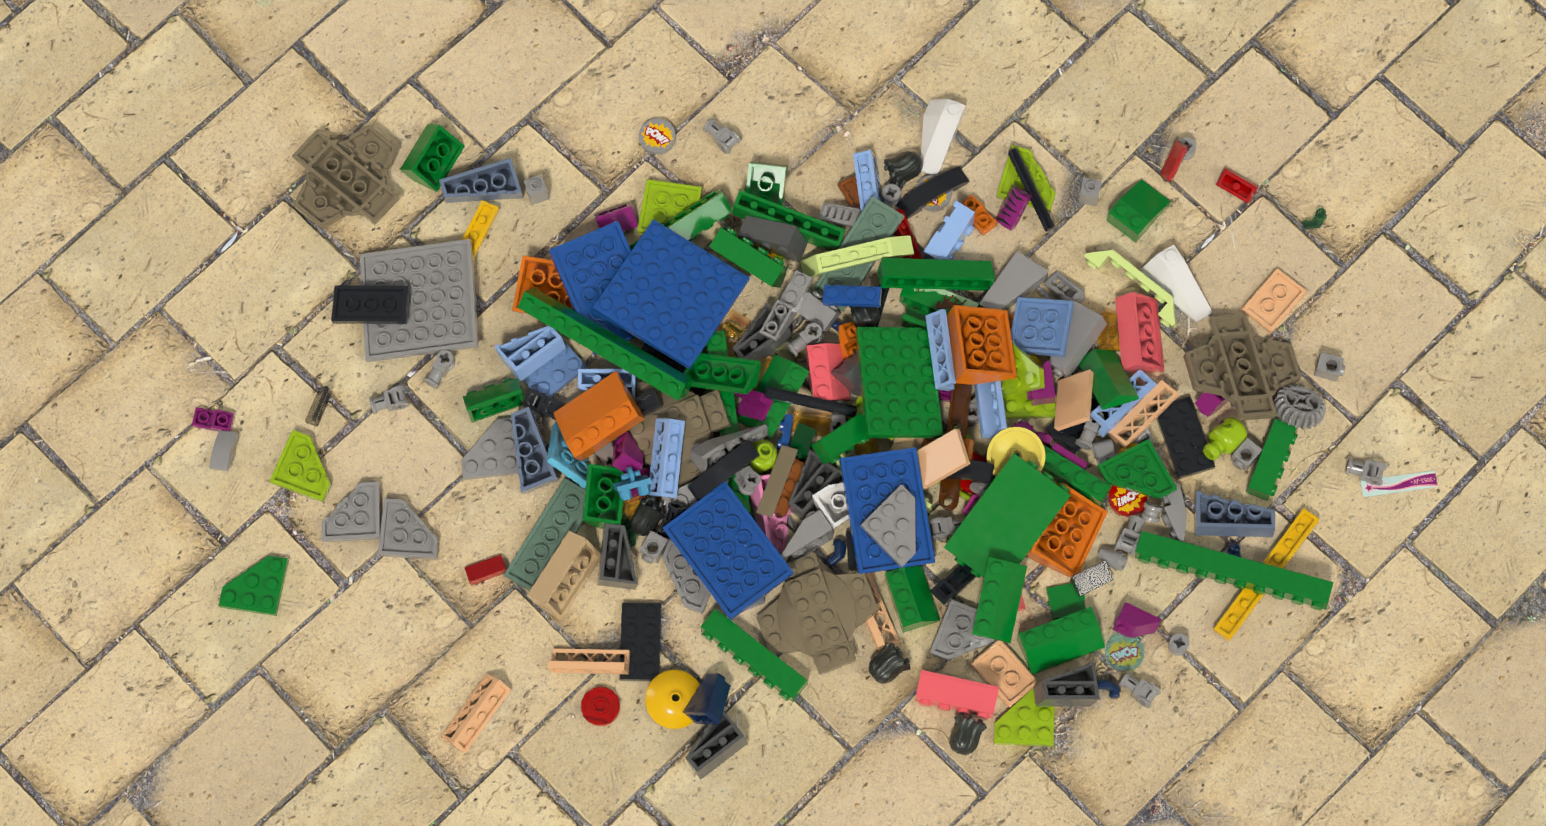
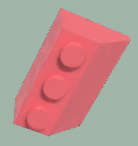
[805,343,850,402]

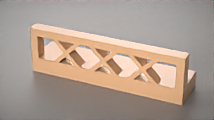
[1109,380,1179,448]
[865,573,900,651]
[547,649,630,675]
[441,673,511,754]

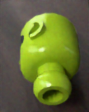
[1203,417,1247,460]
[747,440,777,474]

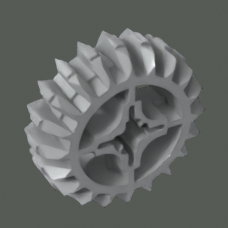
[1274,384,1326,430]

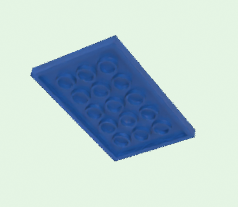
[548,221,635,355]
[839,447,935,574]
[663,482,794,620]

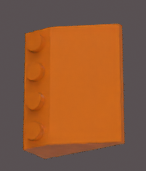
[512,255,574,314]
[947,305,1017,385]
[553,371,645,461]
[1026,483,1108,580]

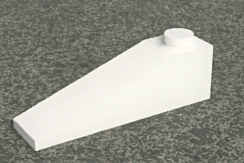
[921,99,965,175]
[1140,245,1213,323]
[812,482,849,530]

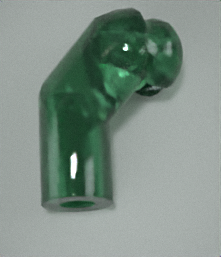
[1302,208,1327,230]
[621,519,637,546]

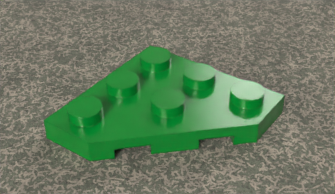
[1097,439,1177,499]
[218,556,289,616]

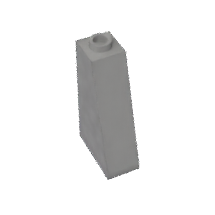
[978,251,1048,310]
[1049,300,1107,378]

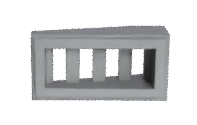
[818,203,861,227]
[1044,271,1085,304]

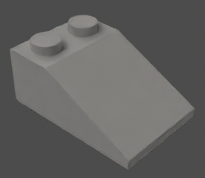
[781,510,833,563]

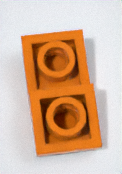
[961,194,998,236]
[839,322,857,360]

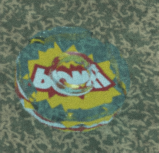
[1105,634,1145,673]

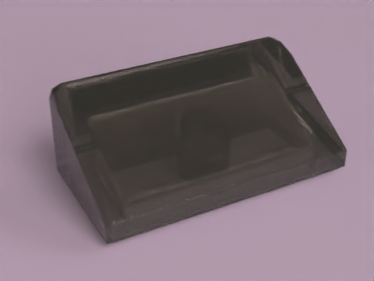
[305,386,332,427]
[1070,560,1113,597]

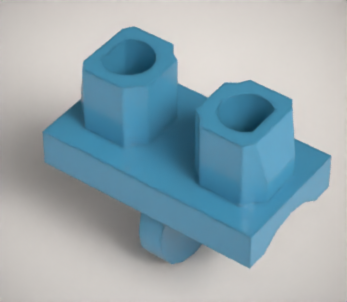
[613,467,652,501]

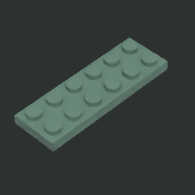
[812,196,905,312]
[504,478,585,591]

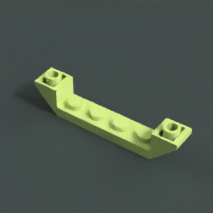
[800,235,914,278]
[1084,250,1177,328]

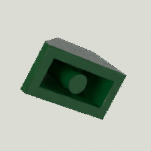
[790,422,817,461]

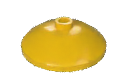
[645,670,700,729]

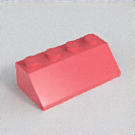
[1115,292,1165,374]
[915,670,999,720]

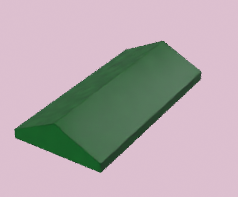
[1078,349,1139,410]
[683,353,761,394]

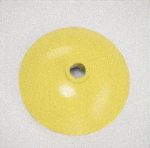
[987,427,1045,477]

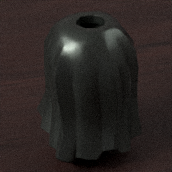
[884,151,923,188]
[849,306,880,327]
[630,496,665,536]
[868,643,910,684]
[949,713,987,755]

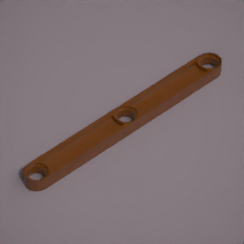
[938,383,972,511]

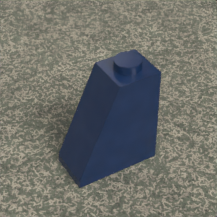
[683,673,731,725]

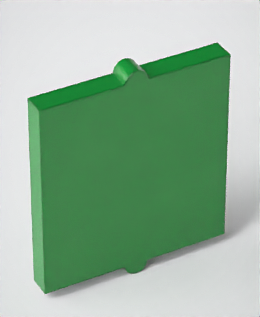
[1046,581,1086,620]

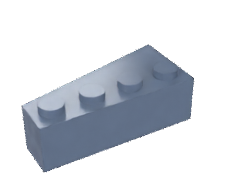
[439,158,523,203]
[511,407,559,494]
[1194,490,1276,537]

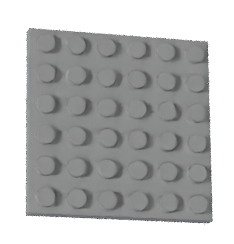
[360,239,479,362]

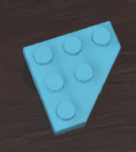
[547,422,588,489]

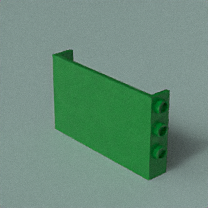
[944,453,1071,578]

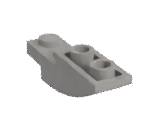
[759,270,813,341]
[1161,482,1186,542]

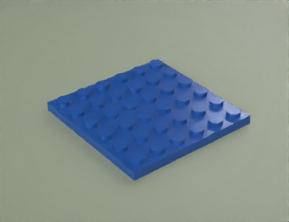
[592,219,750,370]

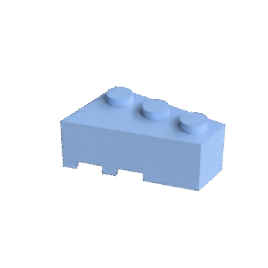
[923,201,975,260]
[494,326,566,382]
[578,369,637,399]

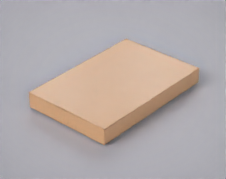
[1241,268,1307,334]
[1054,369,1094,431]
[917,429,970,490]
[970,641,1039,709]

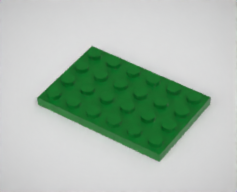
[855,327,943,438]

